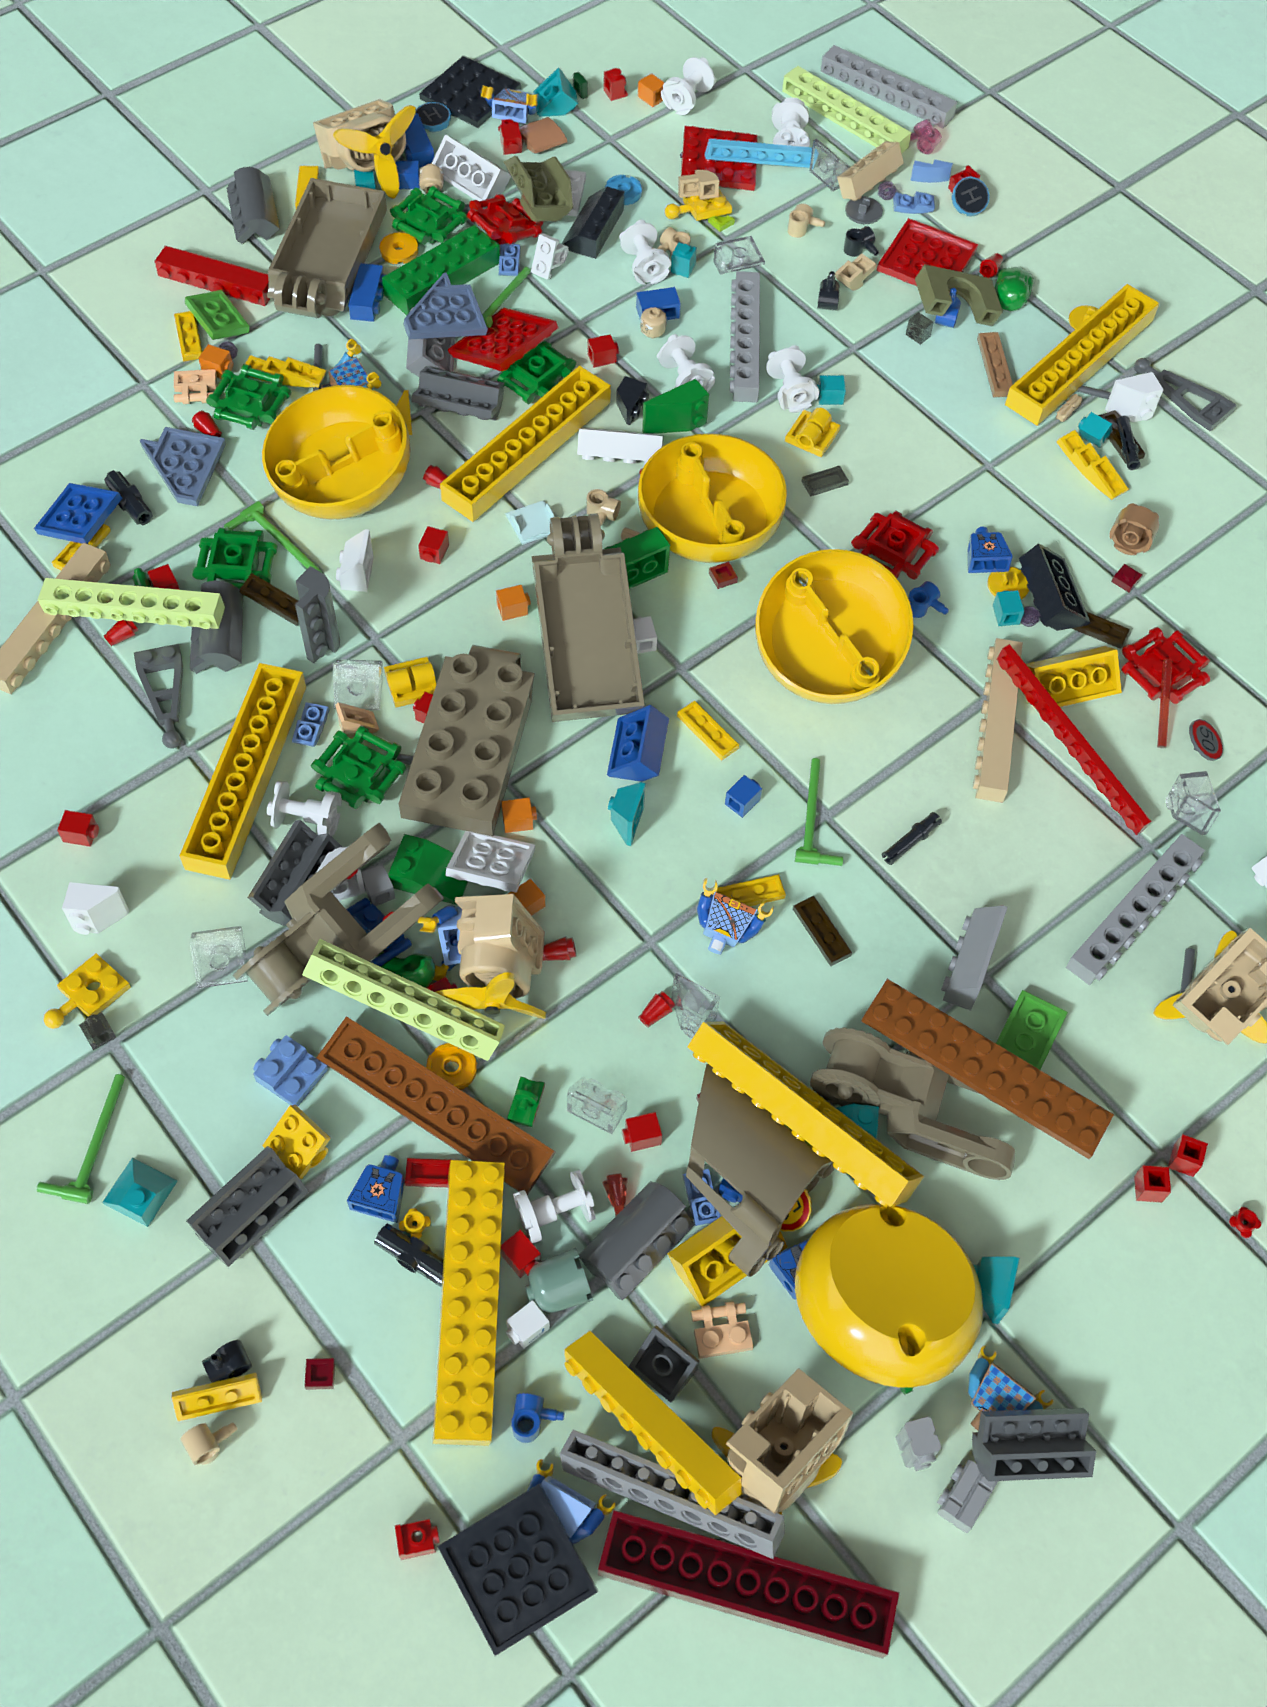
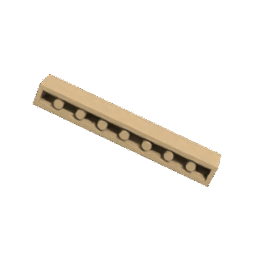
[0,542,111,694]
[973,638,1023,803]

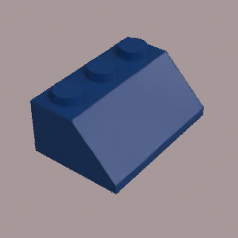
[607,705,669,782]

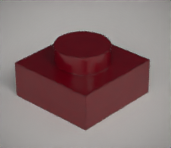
[709,561,738,589]
[1111,564,1143,593]
[305,1358,335,1390]

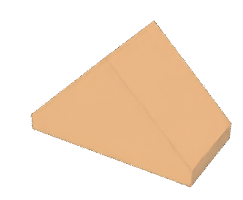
[335,702,379,739]

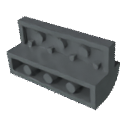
[226,167,280,244]
[412,366,504,421]
[295,566,340,663]
[190,581,243,673]
[247,820,342,926]
[186,1146,309,1267]
[579,1181,695,1301]
[972,1408,1096,1482]

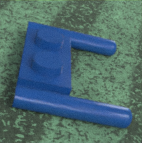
[346,898,412,966]

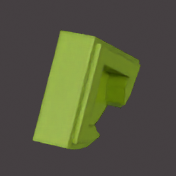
[708,215,735,232]

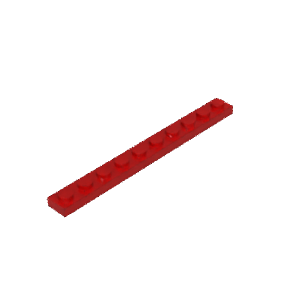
[996,644,1152,835]

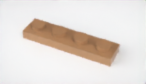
[977,332,1013,397]

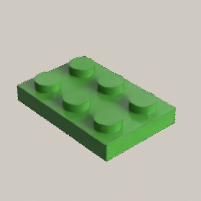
[185,290,250,340]
[996,990,1068,1070]

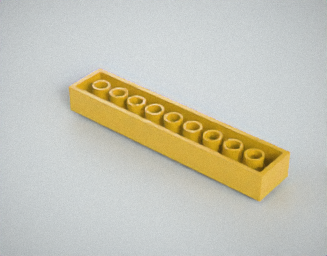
[1005,284,1159,426]
[440,365,611,522]
[179,663,306,880]
[687,1021,924,1207]
[432,1160,504,1446]

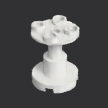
[661,57,716,115]
[772,98,810,147]
[619,220,671,285]
[657,334,715,392]
[766,345,819,413]
[267,781,342,836]
[513,1170,596,1244]

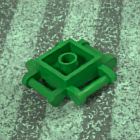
[390,186,468,245]
[497,340,577,404]
[206,364,292,430]
[192,528,278,589]
[311,726,407,809]

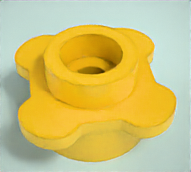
[399,1208,431,1239]

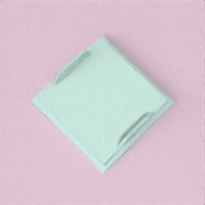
[505,500,554,545]

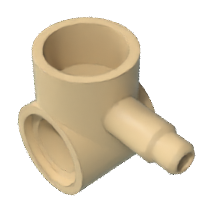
[788,203,825,238]
[657,227,691,256]
[587,489,621,526]
[180,1423,237,1465]

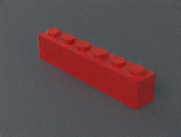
[154,245,270,306]

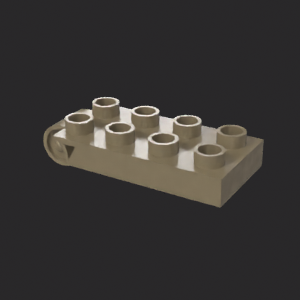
[267,178,387,319]
[531,513,645,722]
[399,645,535,836]

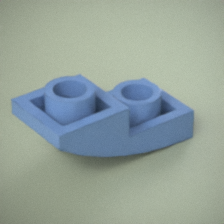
[910,159,953,183]
[893,191,935,214]
[499,244,520,276]
[292,702,329,747]
[683,1169,721,1226]

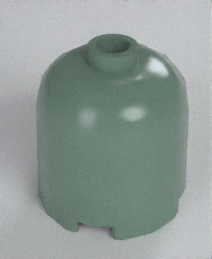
[525,1248,593,1313]

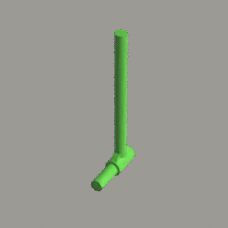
[482,267,531,327]
[224,501,322,573]
[795,758,843,866]
[37,1074,125,1204]

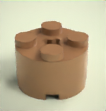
[1110,503,1159,555]

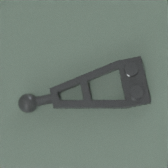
[1134,358,1236,431]
[133,644,183,749]

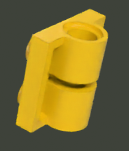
[785,408,841,458]
[384,657,436,708]
[262,1104,331,1179]

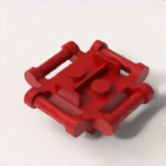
[467,194,544,245]
[851,510,939,580]
[1121,627,1210,704]

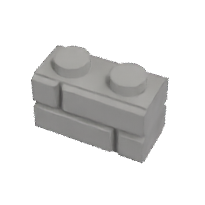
[896,1417,941,1471]
[937,1460,998,1533]

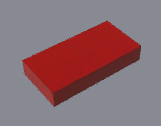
[405,1158,451,1188]

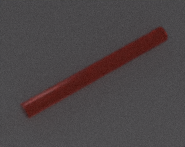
[1157,659,1172,748]

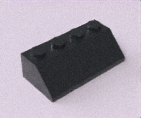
[561,187,624,259]
[1019,543,1091,631]

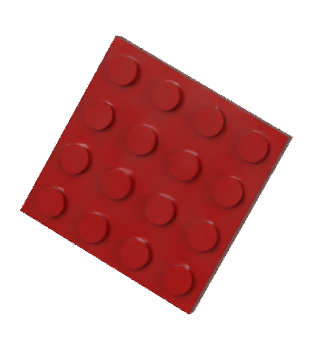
[681,126,757,191]
[876,218,978,286]
[447,307,558,371]

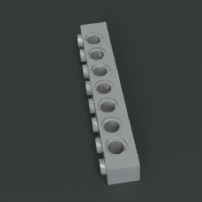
[821,45,957,128]
[729,271,760,403]
[1066,834,1205,986]
[560,1430,785,1559]

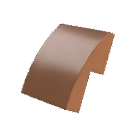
[519,117,567,154]

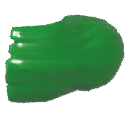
[995,267,1034,311]
[377,952,436,988]

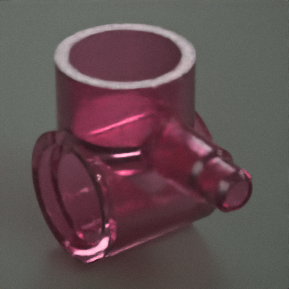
[910,119,942,154]

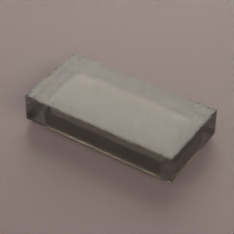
[801,465,849,497]

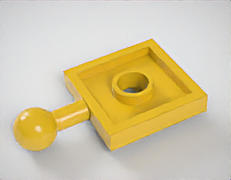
[665,189,732,221]
[43,953,131,1029]

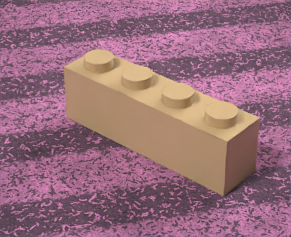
[837,141,904,201]

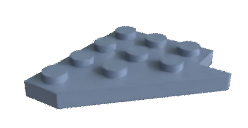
[403,273,487,339]
[140,427,226,507]

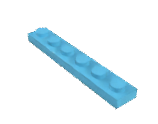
[705,139,817,168]

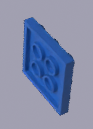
[34,483,122,544]

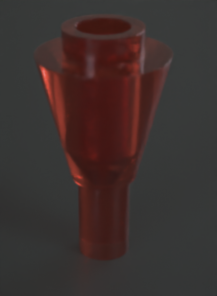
[602,1173,628,1217]

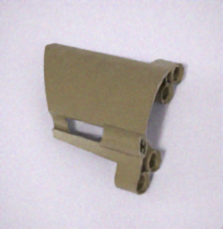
[686,1064,835,1277]

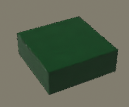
[573,71,588,99]

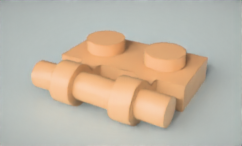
[174,369,217,404]
[691,1301,753,1359]

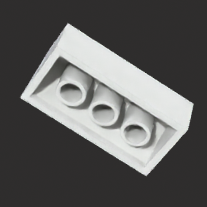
[432,135,511,201]
[577,428,664,464]

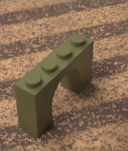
[915,264,1003,326]

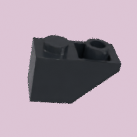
[616,376,649,425]

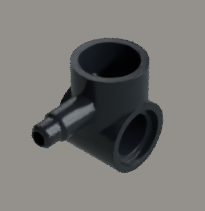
[843,226,879,257]
[817,271,839,311]
[202,1340,252,1383]

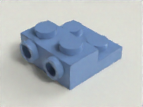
[253,1035,328,1106]

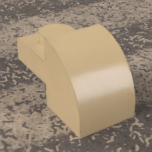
[678,170,719,200]
[835,254,876,291]

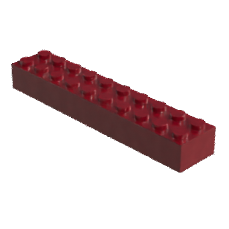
[597,1510,899,1659]

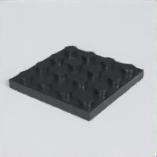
[419,55,521,128]
[437,1483,599,1656]

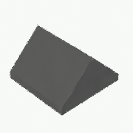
[628,1326,700,1403]

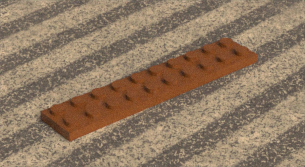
[861,978,1114,1159]
[316,1016,555,1195]

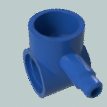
[935,288,961,328]
[908,581,949,618]
[511,1393,565,1443]

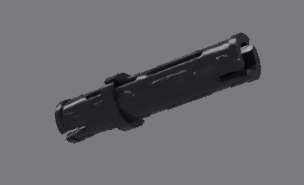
[1116,416,1141,470]
[882,812,942,865]

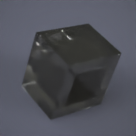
[905,312,934,345]
[79,1012,116,1051]

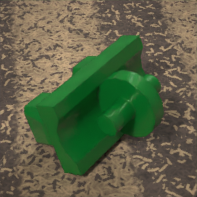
[507,1076,545,1127]

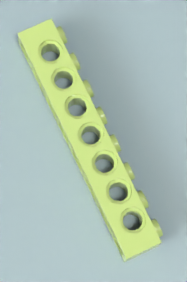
[782,66,911,153]
[38,578,225,629]
[302,939,505,1061]

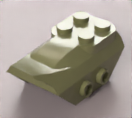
[504,156,573,222]

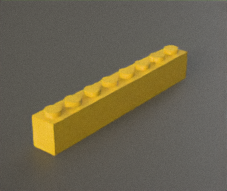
[564,1331,742,1516]

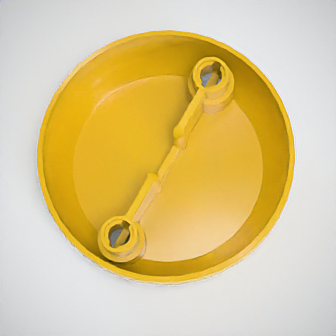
[262,385,411,519]
[638,433,787,563]
[755,549,913,704]
[795,1204,983,1387]

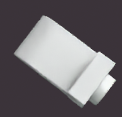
[531,233,568,279]

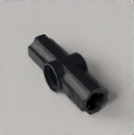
[104,470,153,525]
[374,1223,444,1287]

